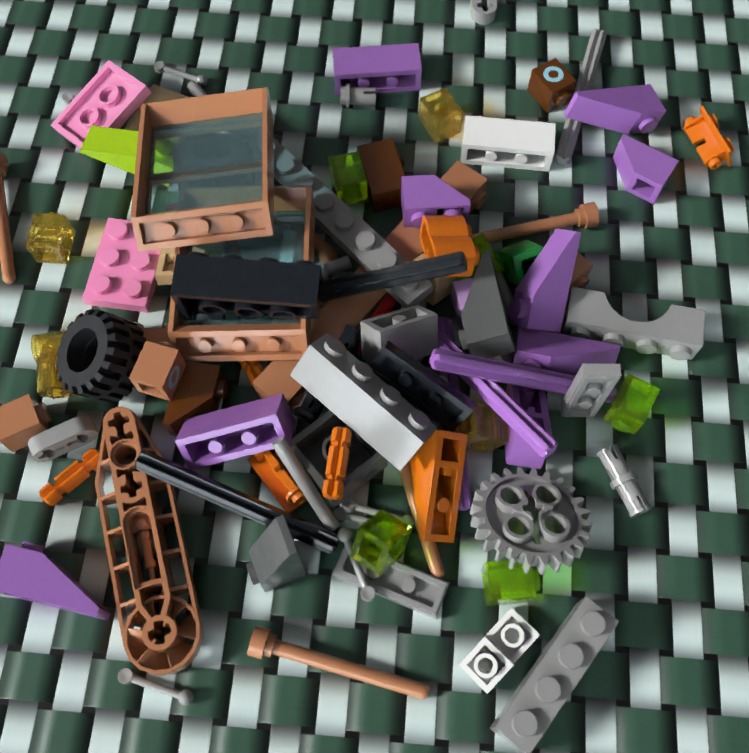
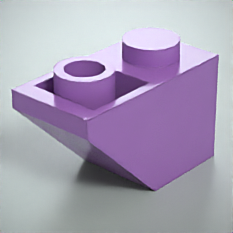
[613,134,679,204]
[401,174,471,228]

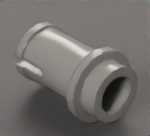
[340,84,376,108]

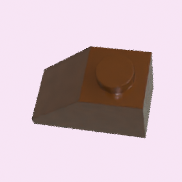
[163,361,229,436]

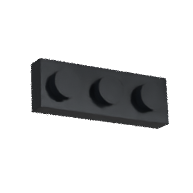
[369,340,476,432]

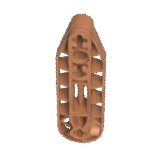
[95,407,203,676]

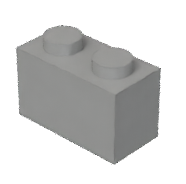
[360,304,438,363]

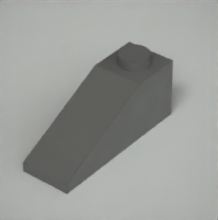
[458,250,515,358]
[246,515,307,592]

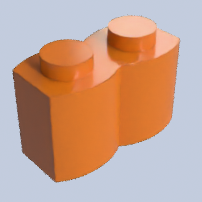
[419,215,480,277]

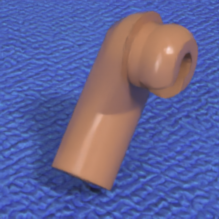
[314,234,337,264]

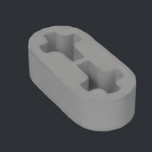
[470,0,497,25]
[27,415,98,462]

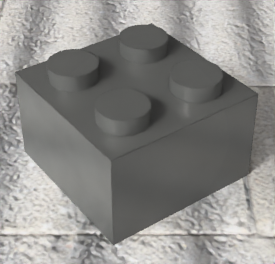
[290,410,388,510]

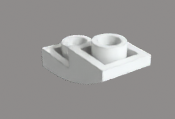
[459,607,540,694]

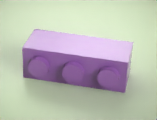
[332,43,422,96]
[175,393,296,470]

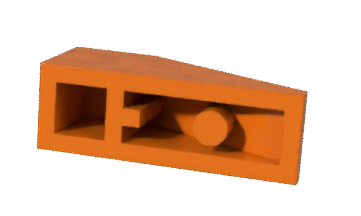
[410,430,468,543]

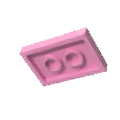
[51,60,152,158]
[82,218,160,313]

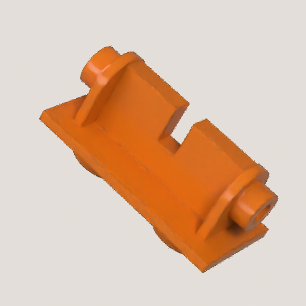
[683,105,734,170]
[247,449,307,513]

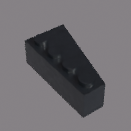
[170,252,323,320]

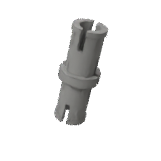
[597,444,652,518]

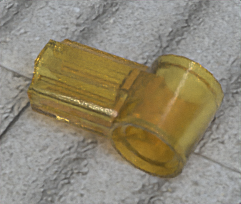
[31,330,70,399]

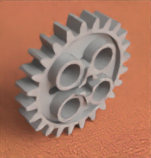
[470,466,592,575]

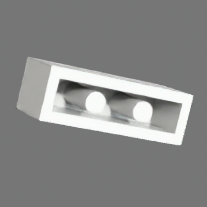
[460,115,556,172]

